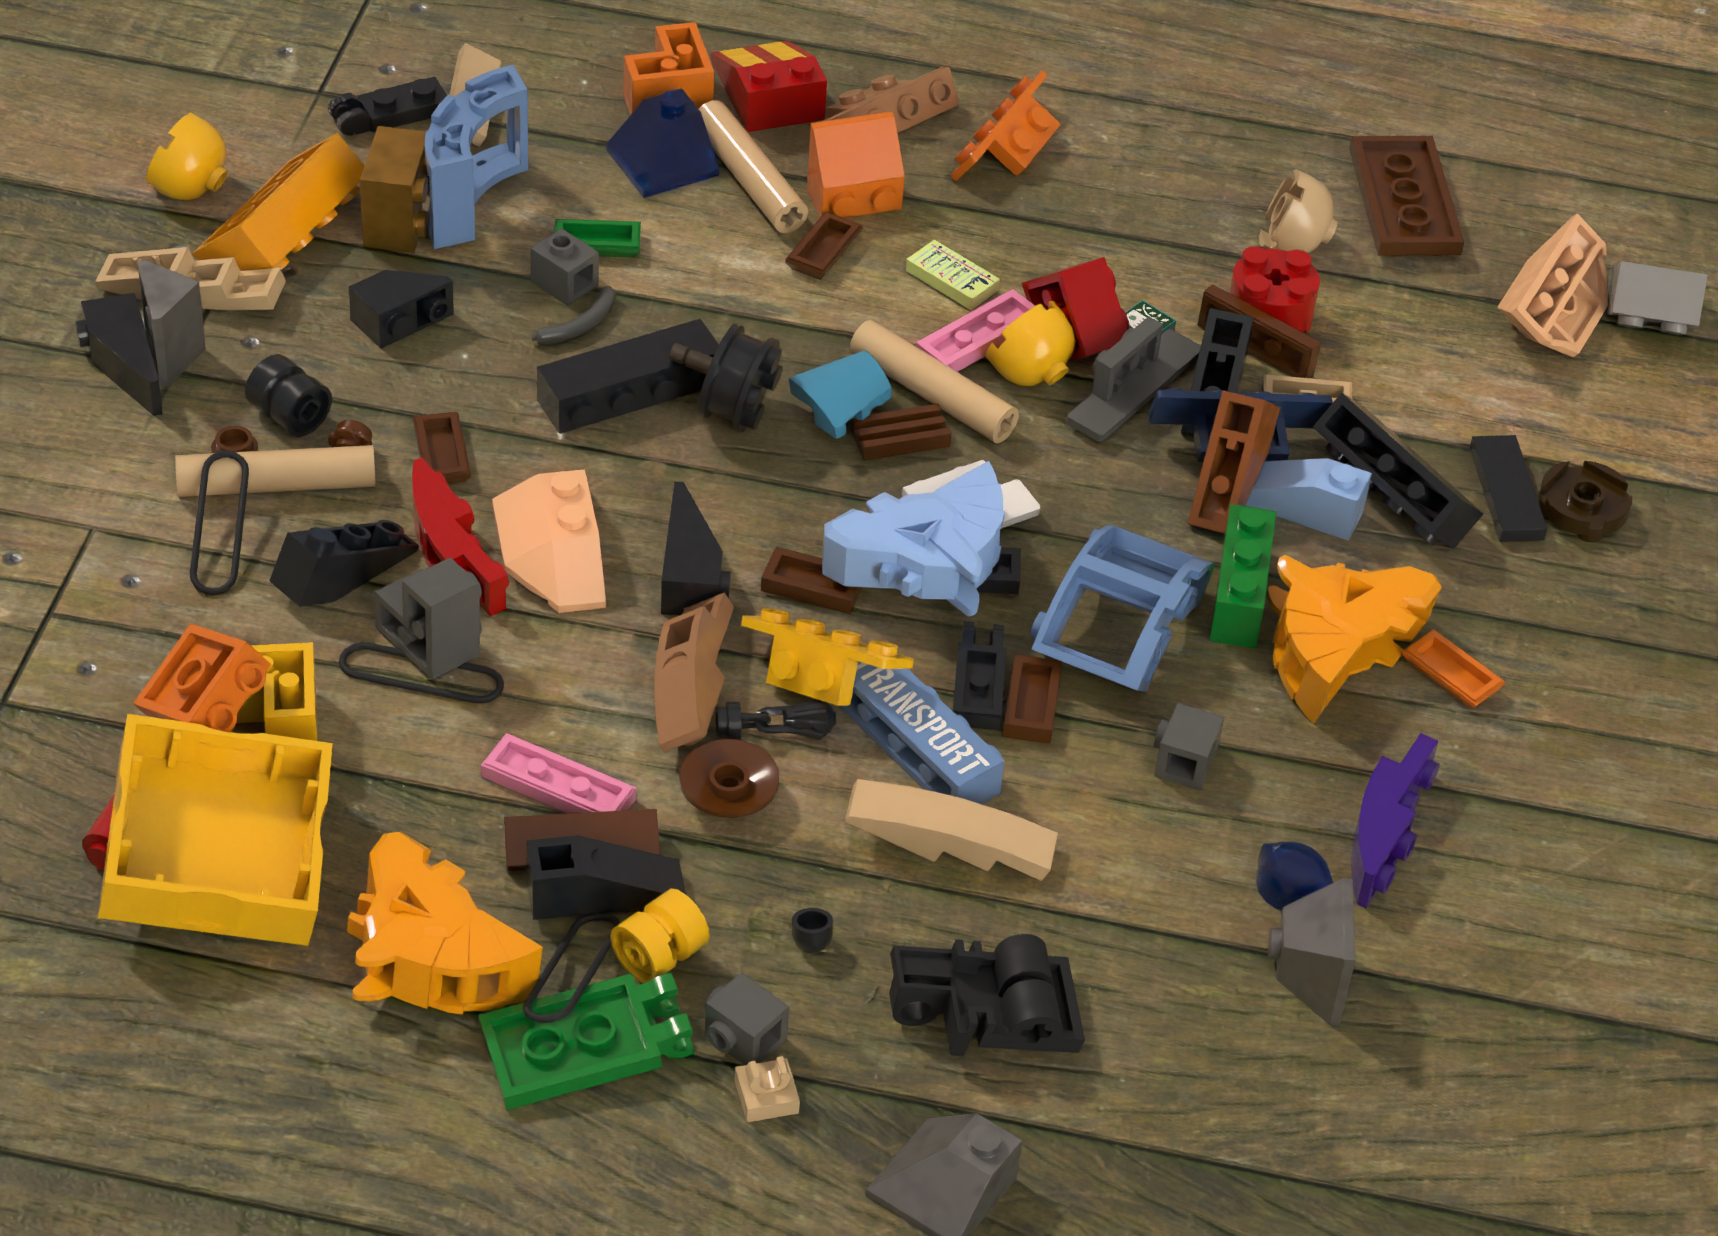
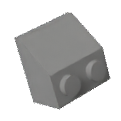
[1607,261,1708,335]

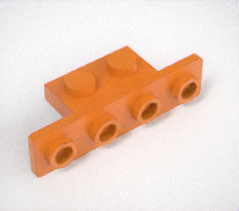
[950,70,1061,182]

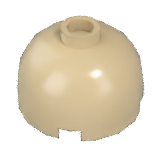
[1259,169,1338,253]

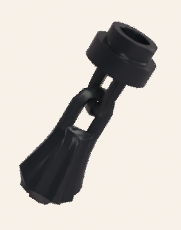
[716,699,836,740]

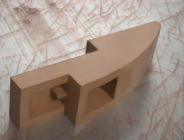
[654,593,734,752]

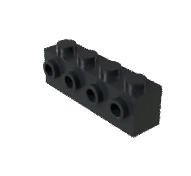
[1313,393,1484,549]

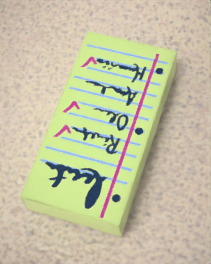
[905,240,1000,310]

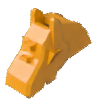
[1266,555,1442,724]
[347,832,543,1015]

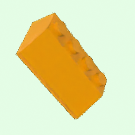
[192,132,364,271]

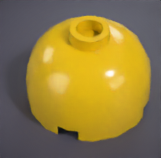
[146,112,228,201]
[985,301,1075,386]

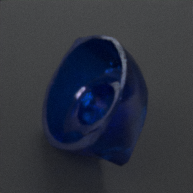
[1256,842,1334,910]

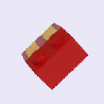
[711,41,827,132]

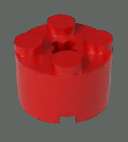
[1230,246,1320,334]

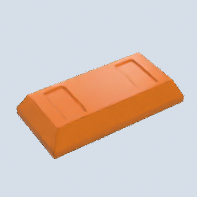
[1402,629,1506,709]

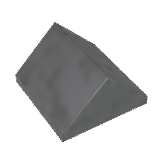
[137,260,206,388]

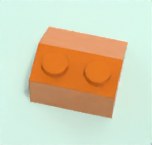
[807,111,905,218]

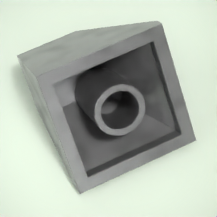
[1267,878,1356,1026]
[865,1113,1022,1236]

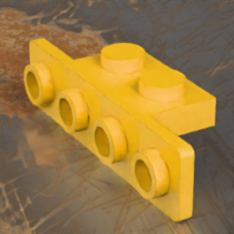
[741,608,914,706]

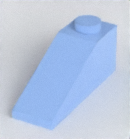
[1246,458,1372,541]

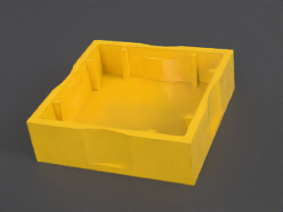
[98,714,333,946]

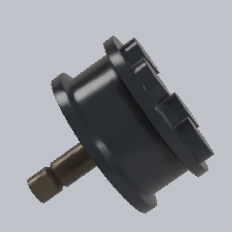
[669,323,783,433]

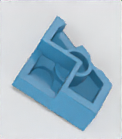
[789,350,892,439]

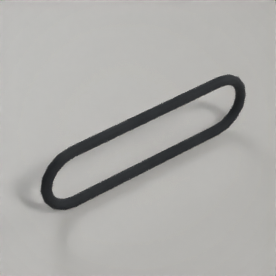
[190,451,249,595]
[339,642,504,703]
[523,912,620,1023]

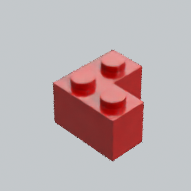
[1022,257,1129,361]

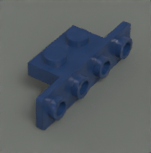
[1148,388,1333,462]

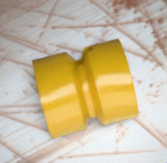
[610,889,710,983]

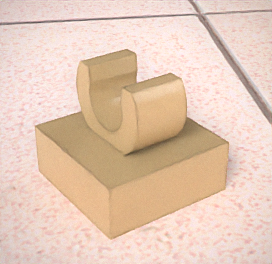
[734,1056,800,1122]

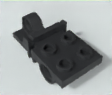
[889,934,1085,1056]

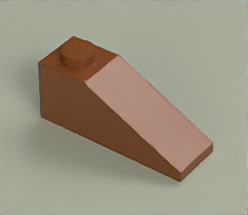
[1187,390,1281,533]

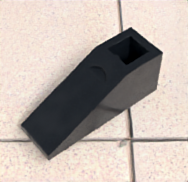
[269,520,419,607]
[526,835,686,920]

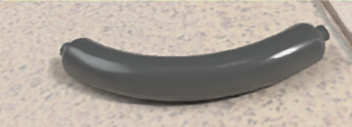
[532,286,616,345]

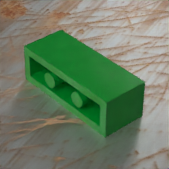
[1209,504,1276,649]

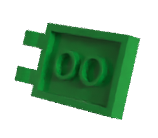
[478,973,694,1110]

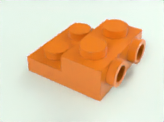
[133,623,271,732]

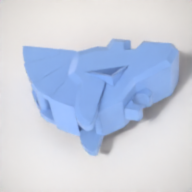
[822,461,1005,617]

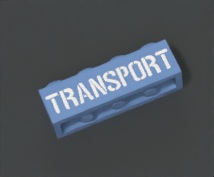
[839,661,1005,804]

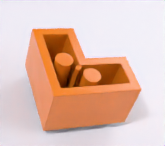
[623,22,714,121]

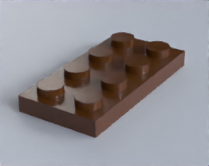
[1349,136,1464,256]

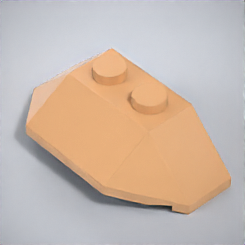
[1497,213,1608,357]
[492,469,606,613]

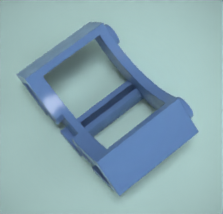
[425,65,529,249]
[1031,524,1215,692]

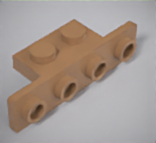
[821,67,959,133]

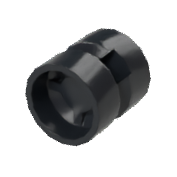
[245,354,332,437]

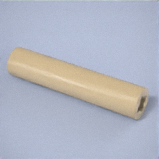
[693,100,808,233]
[850,320,1019,444]
[175,445,376,497]

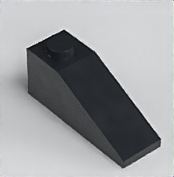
[75,293,163,416]
[1181,308,1253,437]
[661,481,731,615]

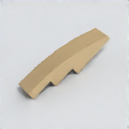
[95,247,286,311]
[845,779,1058,881]

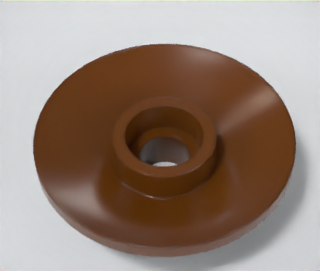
[679,739,779,818]

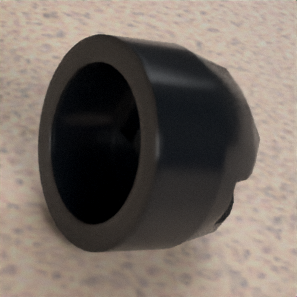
[792,908,833,953]

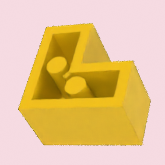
[236,642,318,741]

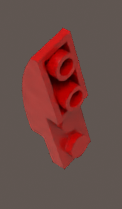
[412,457,509,616]

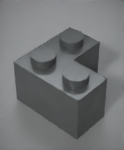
[375,558,482,680]

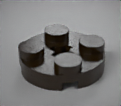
[1539,461,1633,542]

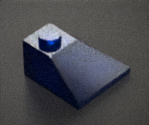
[606,88,719,198]

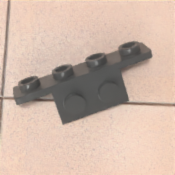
[1067,316,1201,442]

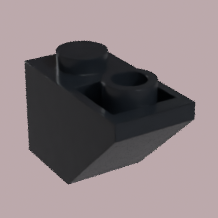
[349,270,454,349]

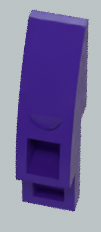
[1351,733,1440,908]

